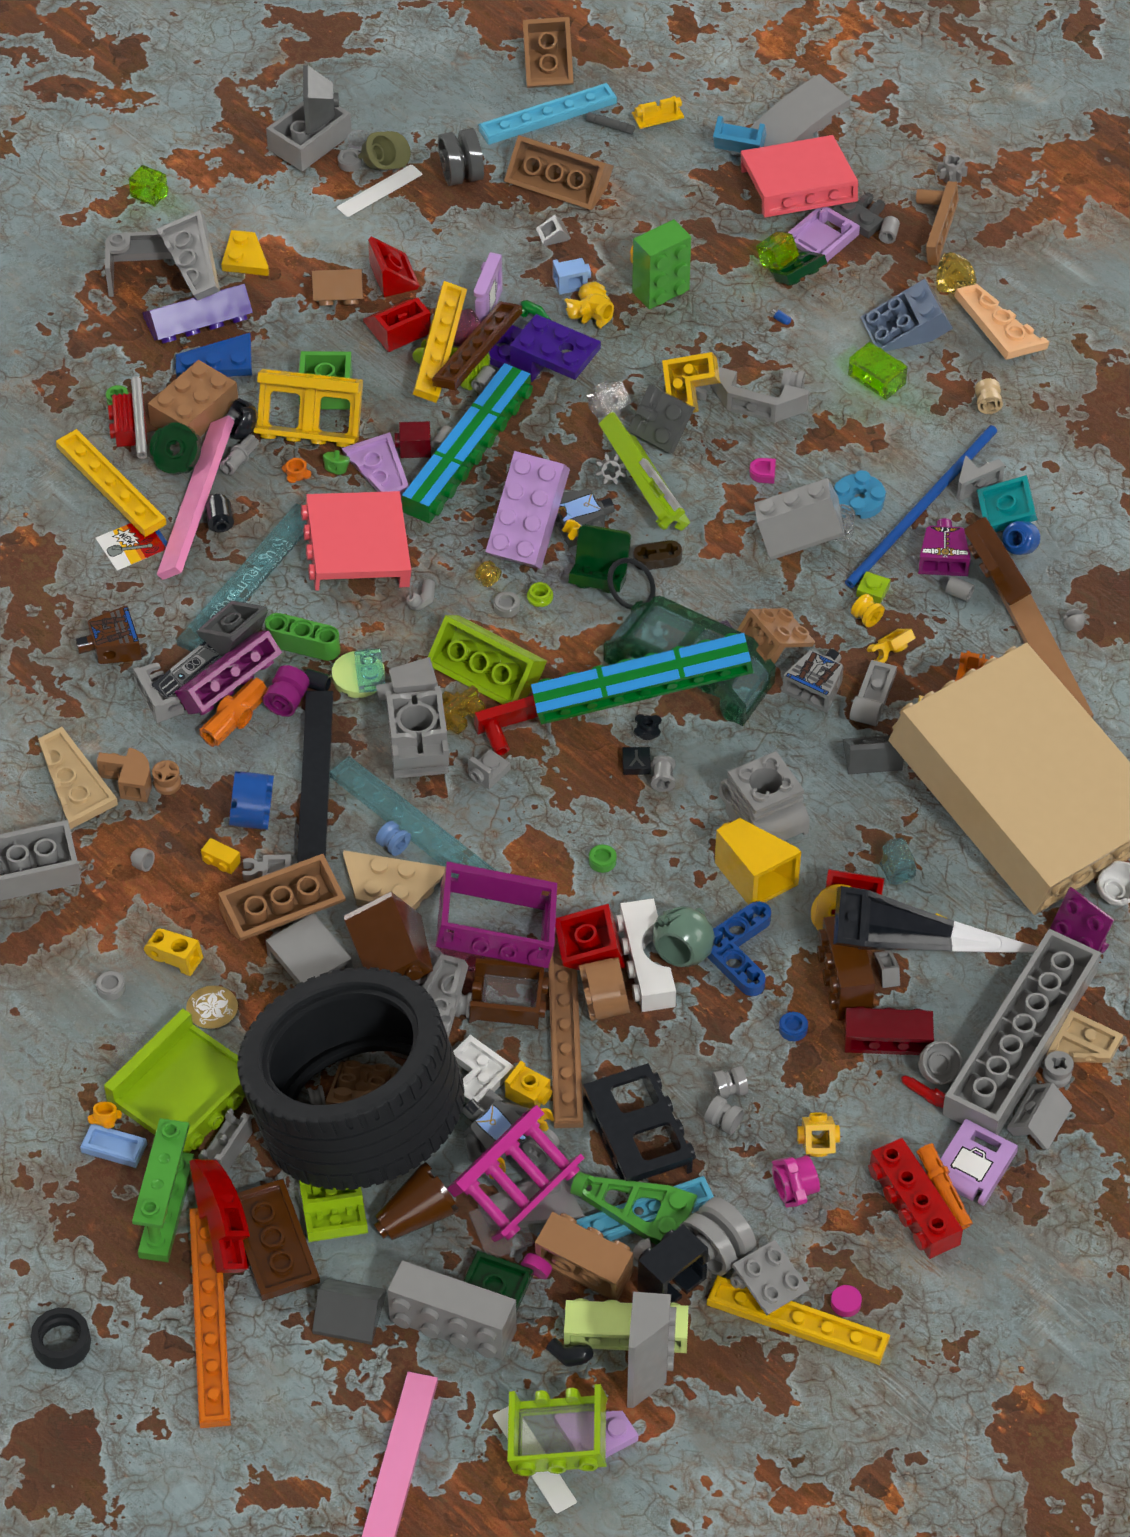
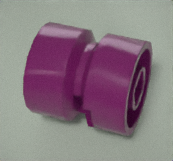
[263,665,310,717]

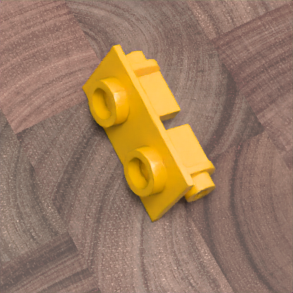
[632,96,684,129]

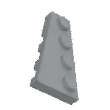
[157,210,220,300]
[390,954,468,1059]

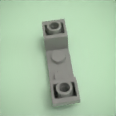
[711,367,810,423]

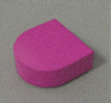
[749,458,776,484]

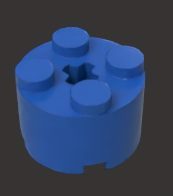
[229,771,274,830]

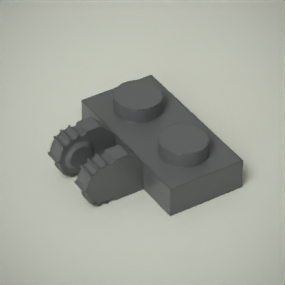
[832,192,885,239]

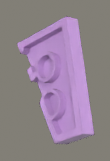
[342,432,409,497]

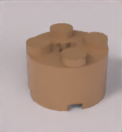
[579,957,630,1021]

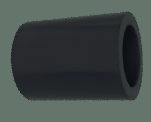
[305,668,332,691]

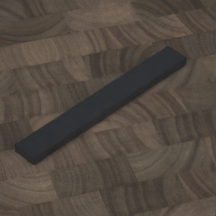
[297,691,334,863]

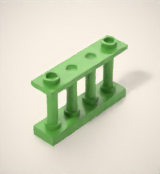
[132,1118,195,1262]

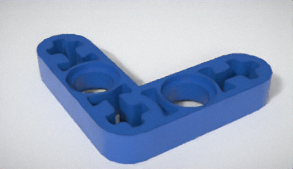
[707,901,771,996]

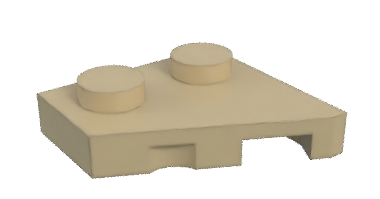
[1046,1010,1123,1063]

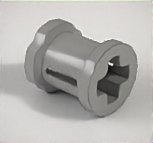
[651,755,676,792]

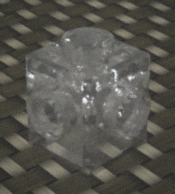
[586,380,632,418]

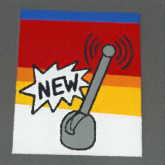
[96,523,168,571]

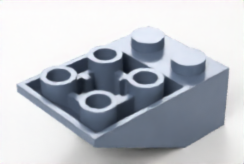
[861,279,953,353]

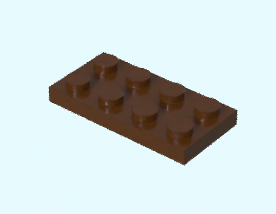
[237,1179,320,1301]

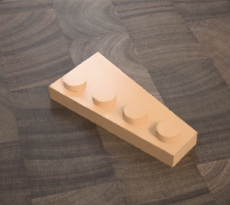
[954,284,1050,360]

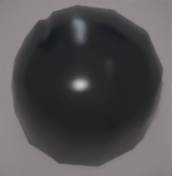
[227,398,258,440]

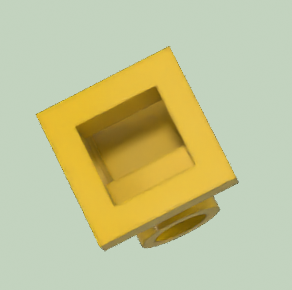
[505,1061,552,1108]

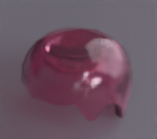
[453,308,481,346]

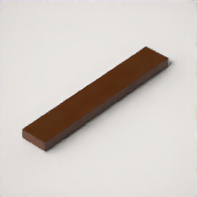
[432,301,522,391]

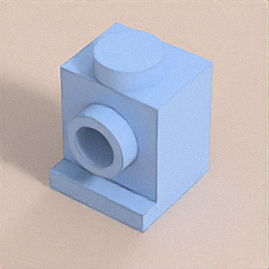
[553,258,591,295]

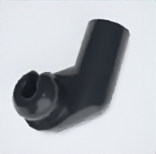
[546,1338,594,1367]

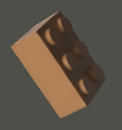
[148,360,238,437]
[535,1212,634,1301]

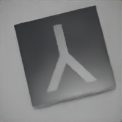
[622,747,651,775]

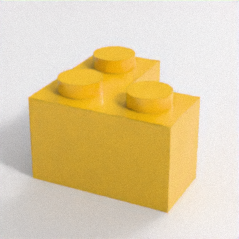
[662,352,720,413]

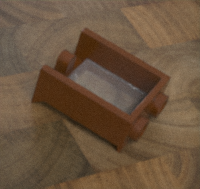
[469,958,549,1029]

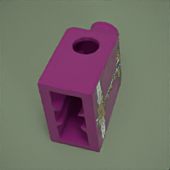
[918,518,970,577]

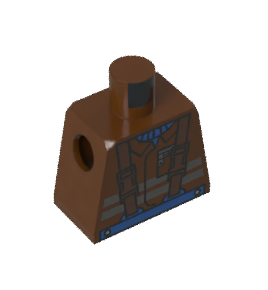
[75,606,142,664]

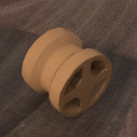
[152,760,181,795]

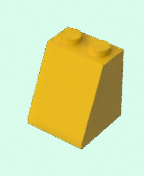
[715,818,801,905]

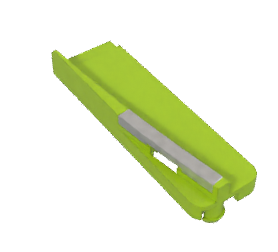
[599,412,690,531]

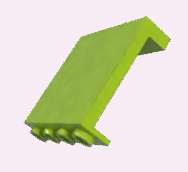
[104,1008,245,1153]

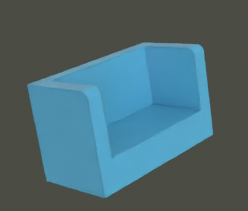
[713,116,767,153]

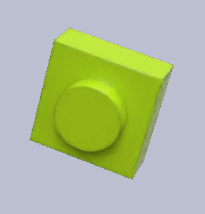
[856,571,891,604]

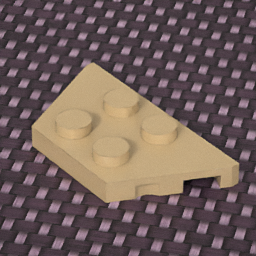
[343,850,445,910]

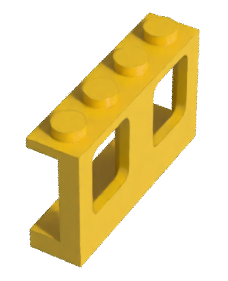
[254,369,363,447]

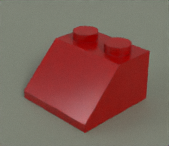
[555,904,625,970]

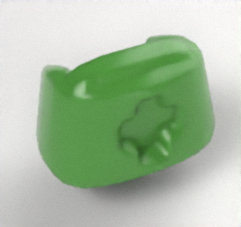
[323,450,350,475]

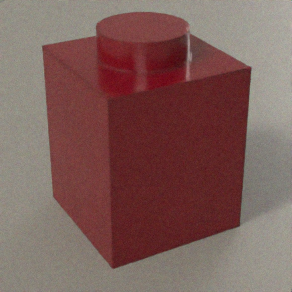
[394,421,431,458]

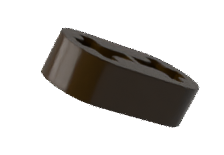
[633,540,682,570]

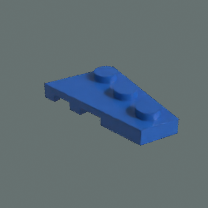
[176,333,252,378]

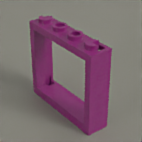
[435,861,557,968]

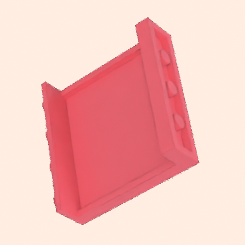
[741,135,858,218]
[301,491,411,591]

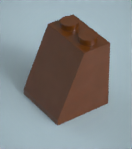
[344,892,433,981]

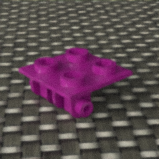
[1050,887,1114,953]

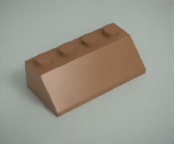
[504,135,614,210]
[218,854,346,941]

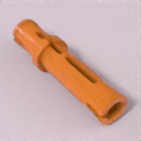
[916,1143,973,1230]

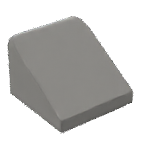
[536,215,571,246]

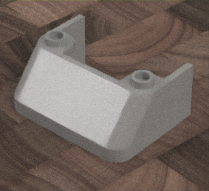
[105,231,174,297]

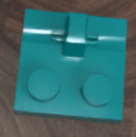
[977,475,1038,532]

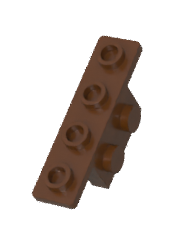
[964,517,1032,605]

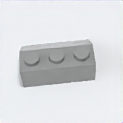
[754,478,845,560]

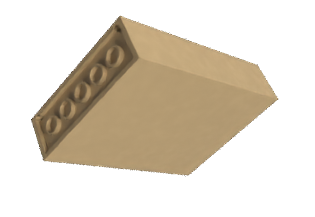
[888,643,1130,915]

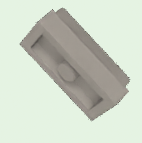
[1007,1082,1072,1149]

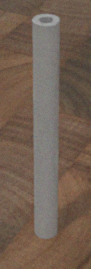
[131,377,147,459]

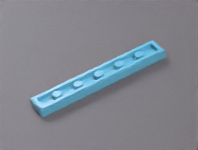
[478,83,617,145]
[537,1176,714,1241]

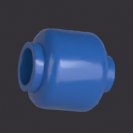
[1002,521,1041,555]

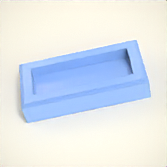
[80,1124,147,1168]

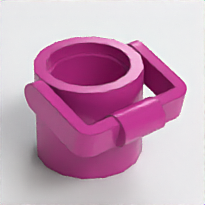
[772,1155,820,1208]

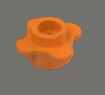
[282,458,311,483]

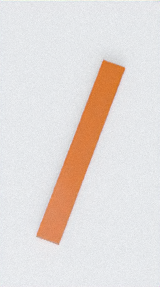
[189,1208,231,1428]

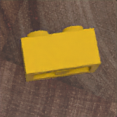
[201,838,241,874]

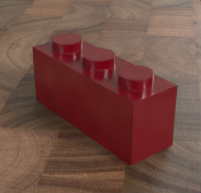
[844,1007,934,1055]

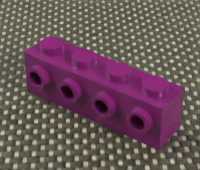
[175,631,282,715]

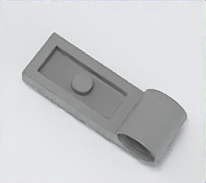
[850,660,897,726]

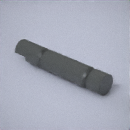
[586,112,635,134]

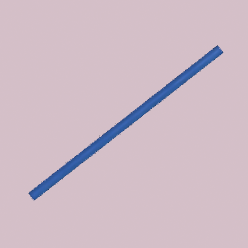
[845,425,997,588]

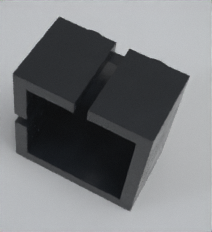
[637,1224,708,1303]

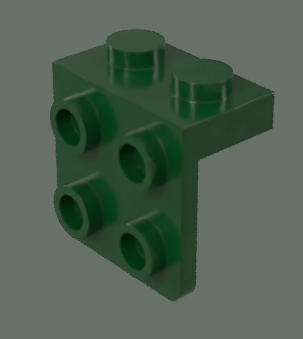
[568,524,631,593]

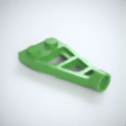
[570,1171,697,1244]

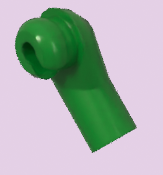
[520,300,551,320]

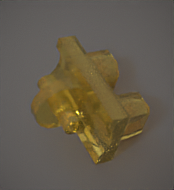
[442,685,485,735]

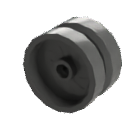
[438,128,484,186]

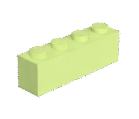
[564,1298,689,1353]

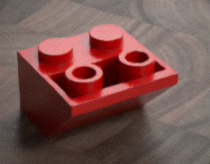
[363,297,431,352]

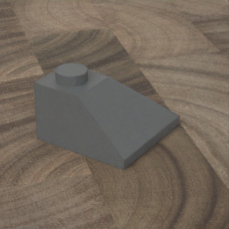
[303,65,339,134]

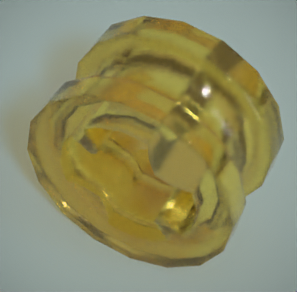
[475,560,502,587]

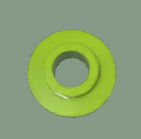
[527,582,553,607]

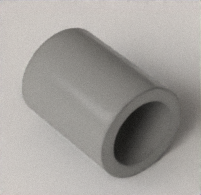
[879,216,900,244]
[471,366,497,394]
[431,426,453,452]
[945,576,975,602]

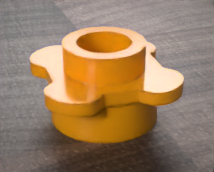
[87,1101,122,1129]

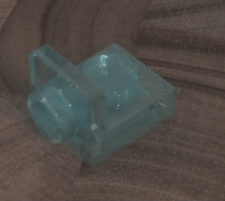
[354,648,385,693]

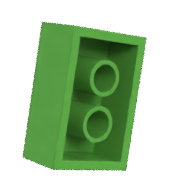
[632,219,691,310]

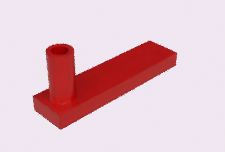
[474,695,538,756]

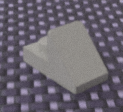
[957,456,1005,502]

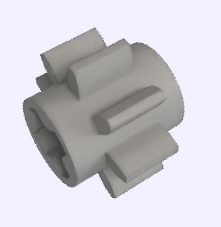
[937,154,968,183]
[596,452,626,484]

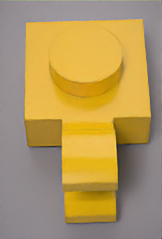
[867,629,915,663]

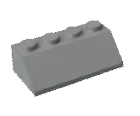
[627,1292,676,1408]

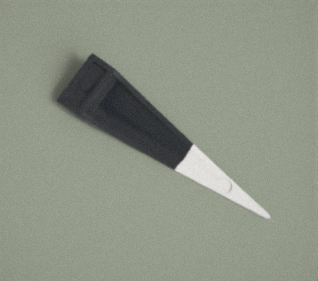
[833,886,1037,953]

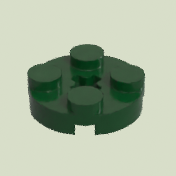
[149,422,202,475]

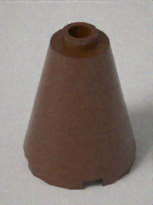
[373,1162,460,1240]

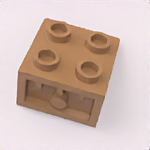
[735,608,815,668]

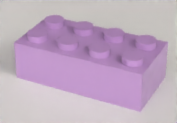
[486,451,570,569]

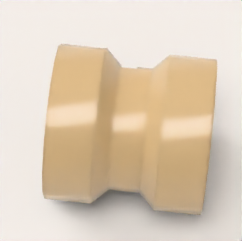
[975,378,1003,414]

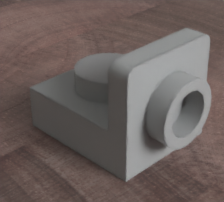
[468,749,511,789]

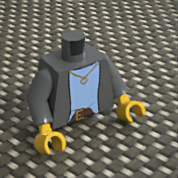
[555,489,615,548]
[462,1098,554,1179]

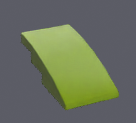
[299,1180,368,1242]

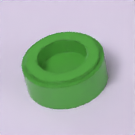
[589,844,617,873]

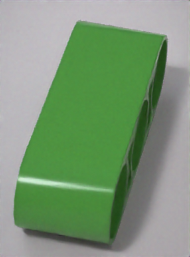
[265,613,340,661]

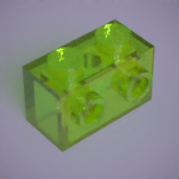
[848,342,908,400]

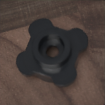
[634,714,662,740]

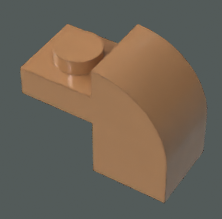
[97,748,152,802]

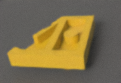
[221,230,269,276]

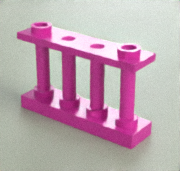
[446,1105,584,1242]

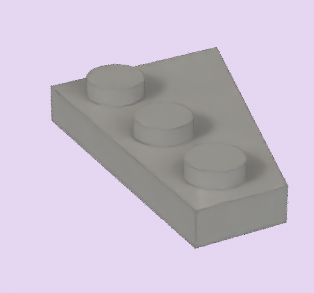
[478,1169,585,1231]

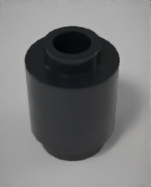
[205,494,234,533]

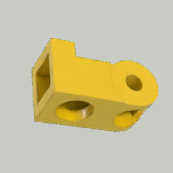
[144,928,204,976]

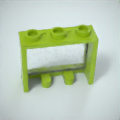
[507,1384,608,1476]

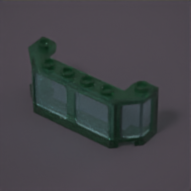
[603,595,776,726]

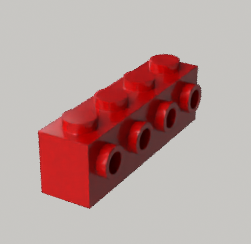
[868,1138,963,1259]

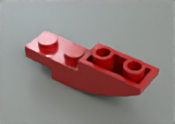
[189,1159,250,1273]

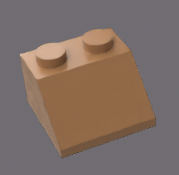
[312,269,363,306]

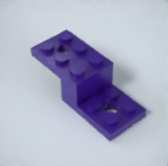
[489,314,601,382]

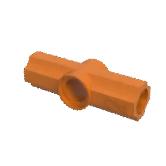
[199,677,268,747]

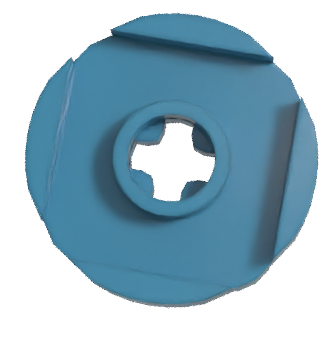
[834,470,886,519]

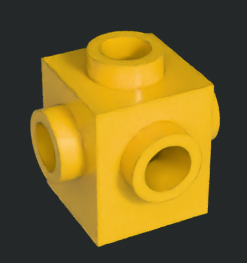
[797,1112,840,1157]

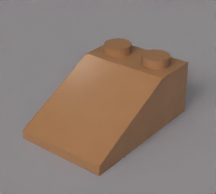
[523,17,574,88]

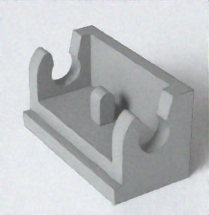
[133,663,184,723]
[198,1108,253,1173]

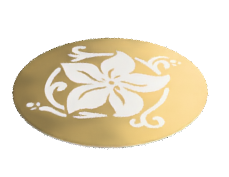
[186,986,238,1029]

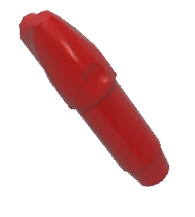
[901,1075,946,1108]

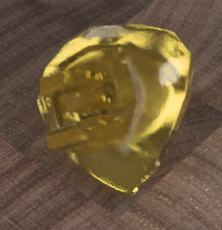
[936,252,977,293]

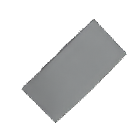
[750,74,851,147]

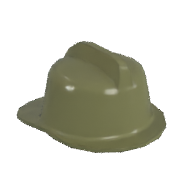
[358,131,411,170]

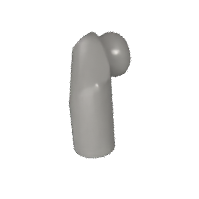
[406,579,435,611]

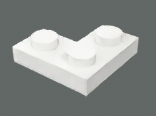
[453,1035,514,1103]

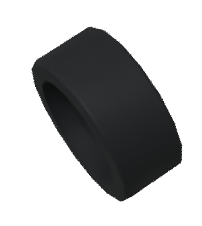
[30,1307,91,1370]

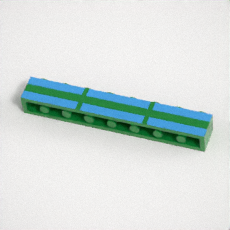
[402,363,533,524]
[531,633,754,725]

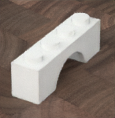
[616,898,676,1012]

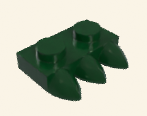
[770,251,827,286]

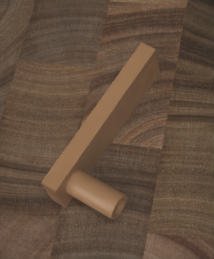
[916,181,959,266]

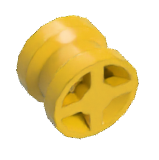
[851,594,885,627]

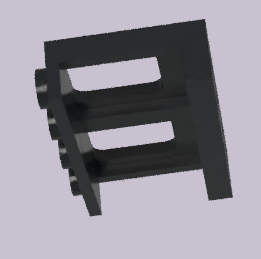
[583,1063,696,1194]

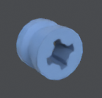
[376,821,411,856]

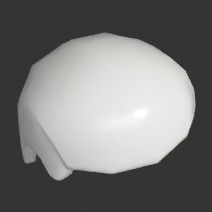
[1096,861,1130,906]

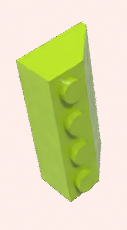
[427,615,547,704]

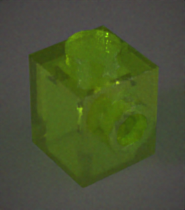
[129,165,169,207]
[756,232,800,270]

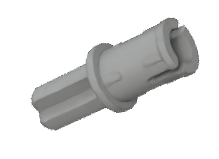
[220,434,259,475]

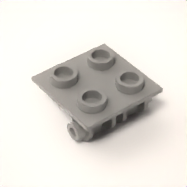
[731,1240,810,1315]

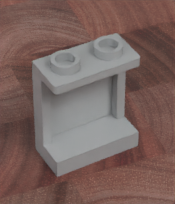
[266,913,352,984]

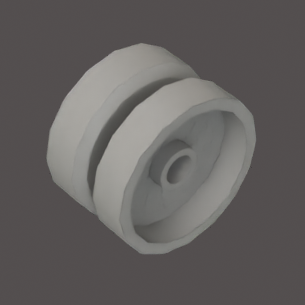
[680,1197,756,1276]

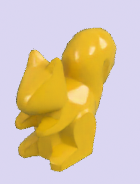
[564,282,614,329]

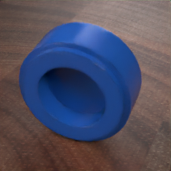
[779,1012,808,1041]

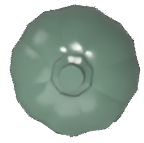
[652,906,715,967]

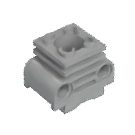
[386,686,449,779]
[719,751,809,841]

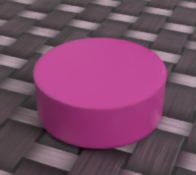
[521,1253,552,1279]
[831,1285,862,1317]

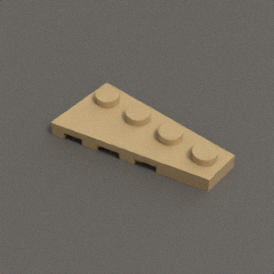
[38,727,118,830]

